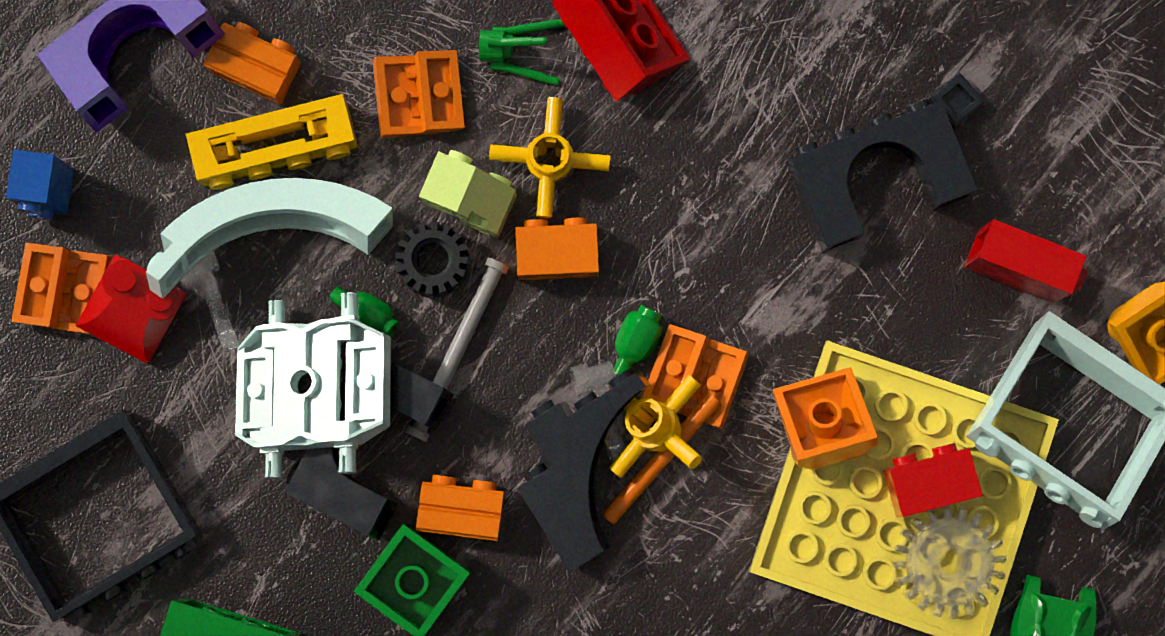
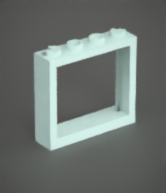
[966,311,1165,530]

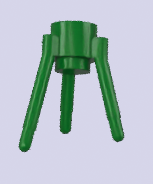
[479,19,565,85]

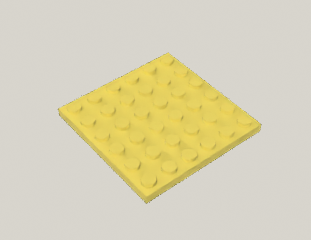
[749,341,1059,636]

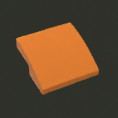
[373,50,465,138]
[11,243,113,335]
[642,324,750,430]

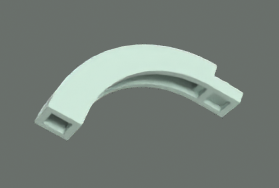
[146,178,393,299]

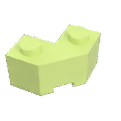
[419,150,517,239]

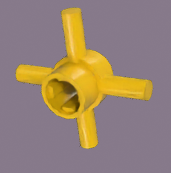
[489,97,610,218]
[609,375,702,478]

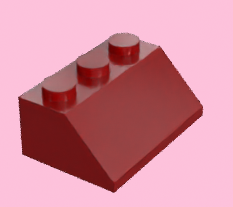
[551,0,691,102]

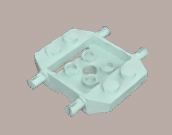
[235,292,391,479]

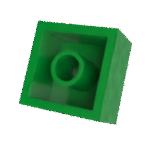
[353,524,472,636]

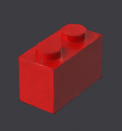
[883,442,983,518]

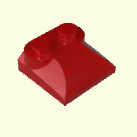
[75,255,187,364]

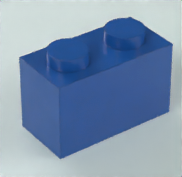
[6,149,74,220]

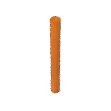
[602,392,721,524]

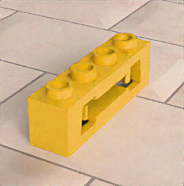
[186,94,358,190]

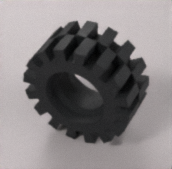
[395,222,470,298]

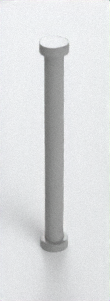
[405,257,509,442]

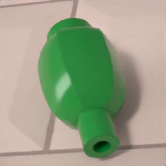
[329,286,399,338]
[612,304,663,375]

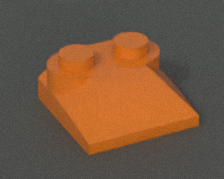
[773,367,878,469]

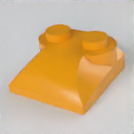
[1107,281,1165,385]

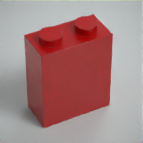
[964,219,1088,303]

